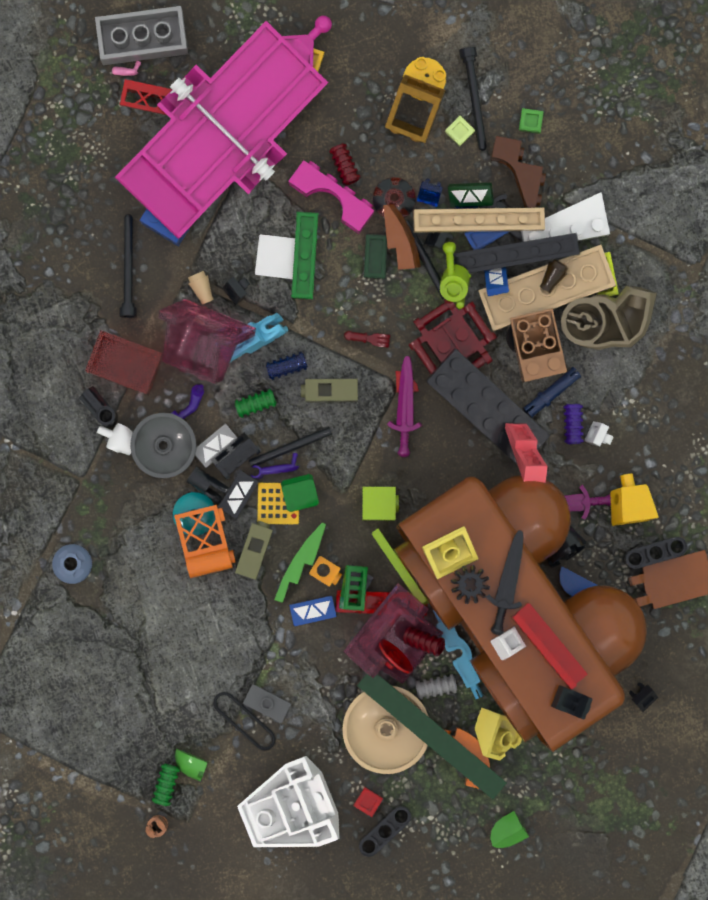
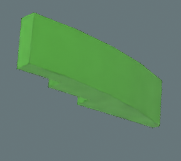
[274,523,326,603]

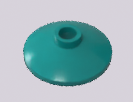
[173,492,216,536]

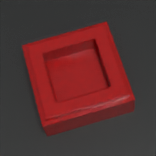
[353,787,383,817]

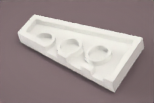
[521,192,610,242]

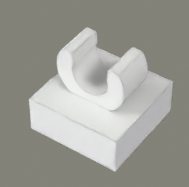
[584,421,613,446]

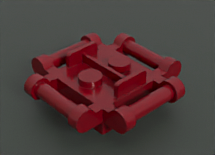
[408,299,497,376]

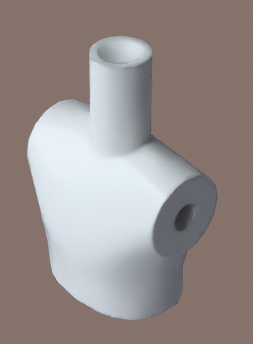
[97,423,133,456]

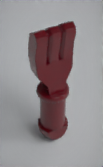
[344,331,391,348]

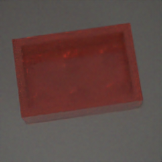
[85,330,164,396]

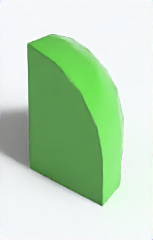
[175,748,209,782]
[490,811,529,848]

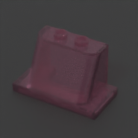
[158,299,256,384]
[343,583,444,684]

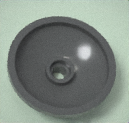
[130,413,196,478]

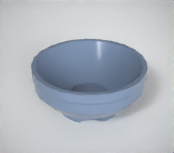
[52,544,92,584]

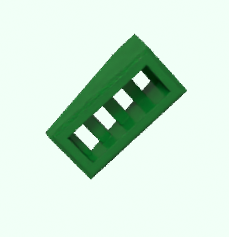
[339,565,368,611]

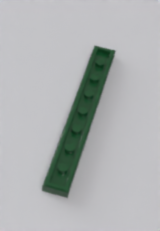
[357,669,507,799]

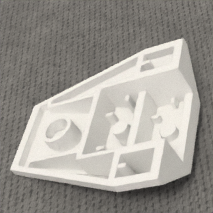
[237,756,339,847]

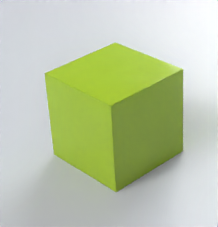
[362,487,399,521]

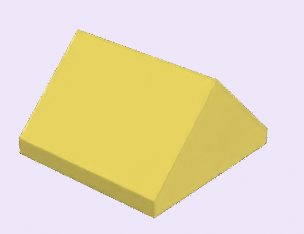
[421,526,478,579]

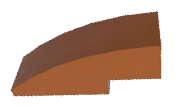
[383,204,421,270]

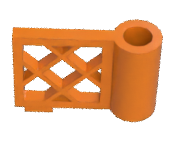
[174,504,236,579]

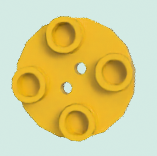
[403,57,446,101]

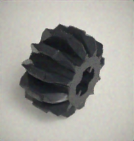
[451,565,490,604]

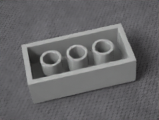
[95,6,188,65]

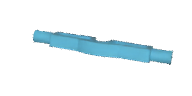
[433,610,484,700]

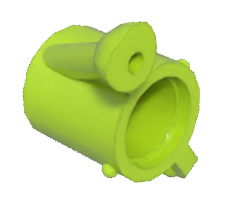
[440,242,471,309]

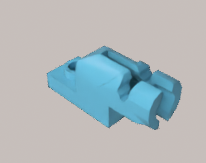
[216,313,288,363]

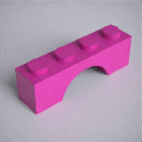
[288,160,374,234]

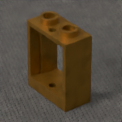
[385,75,445,143]

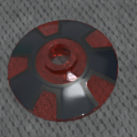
[373,177,416,218]

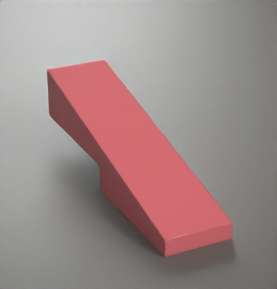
[505,423,548,483]

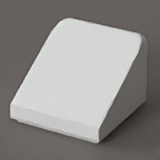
[491,626,526,660]

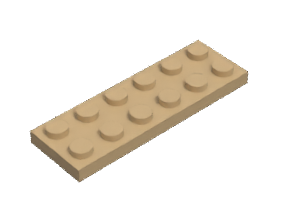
[478,245,616,332]

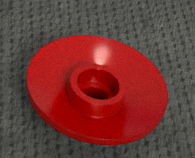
[379,639,413,674]

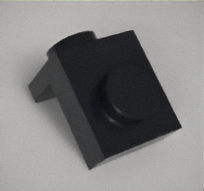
[551,685,593,720]

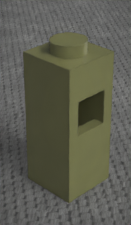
[301,379,358,403]
[235,521,273,580]

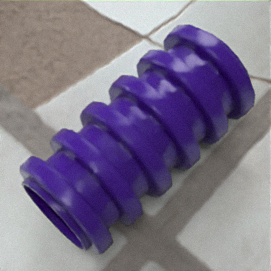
[563,404,584,444]

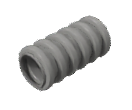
[415,674,457,700]

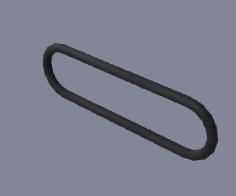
[213,692,276,750]

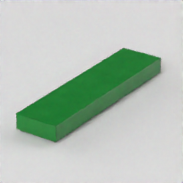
[291,212,319,300]

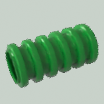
[234,388,276,418]
[152,764,180,806]

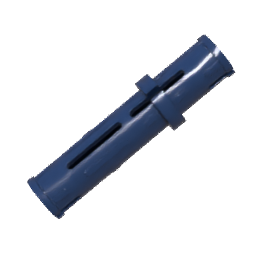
[523,367,581,419]

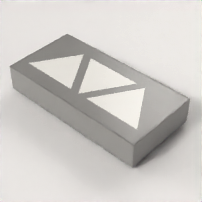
[195,423,237,468]

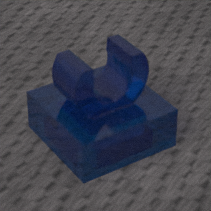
[417,178,443,207]

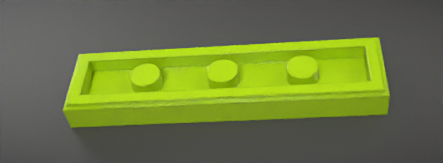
[372,529,429,607]

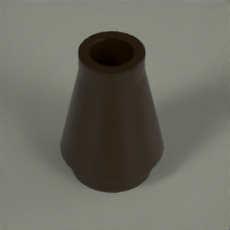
[540,259,568,293]

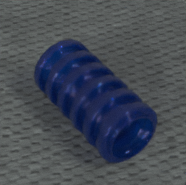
[266,351,308,381]

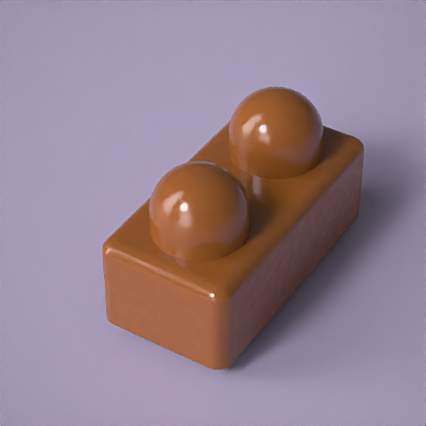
[394,475,647,752]

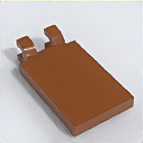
[628,550,708,609]

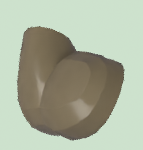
[561,285,657,350]

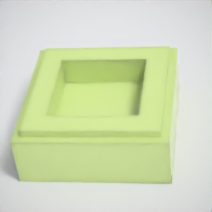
[445,116,475,147]

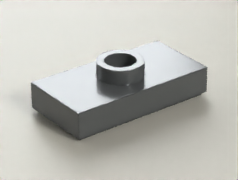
[243,684,292,723]

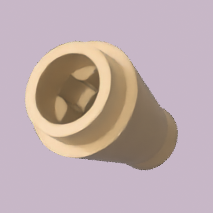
[188,271,214,304]

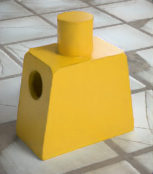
[610,473,658,526]

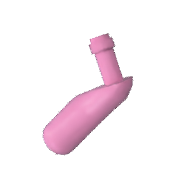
[112,61,141,76]

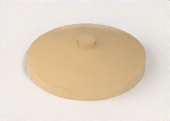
[343,685,429,774]

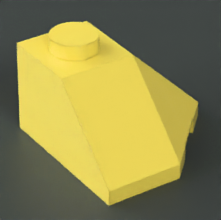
[474,708,522,761]

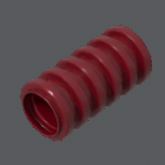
[329,143,361,185]
[403,626,445,657]

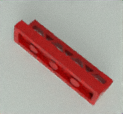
[120,79,172,116]
[511,602,588,690]

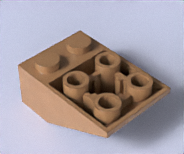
[510,308,567,383]

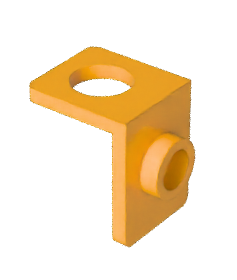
[309,556,342,587]

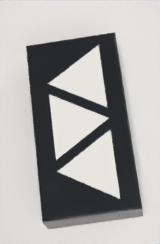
[218,471,259,519]

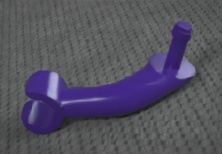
[171,384,204,419]
[251,453,299,479]

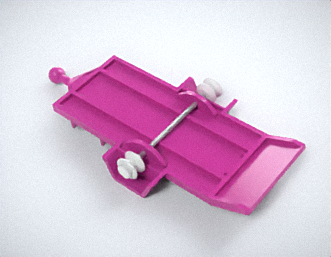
[115,16,332,239]

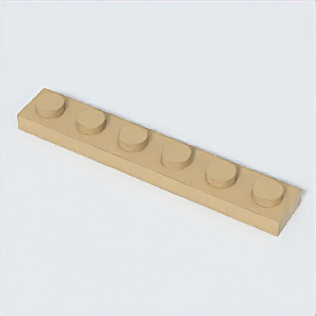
[413,208,545,233]

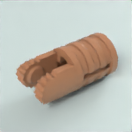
[146,815,168,838]

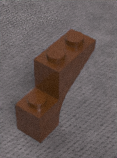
[491,136,546,208]

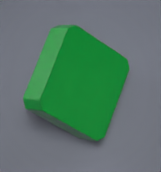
[281,474,319,512]

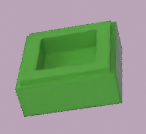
[519,108,544,134]

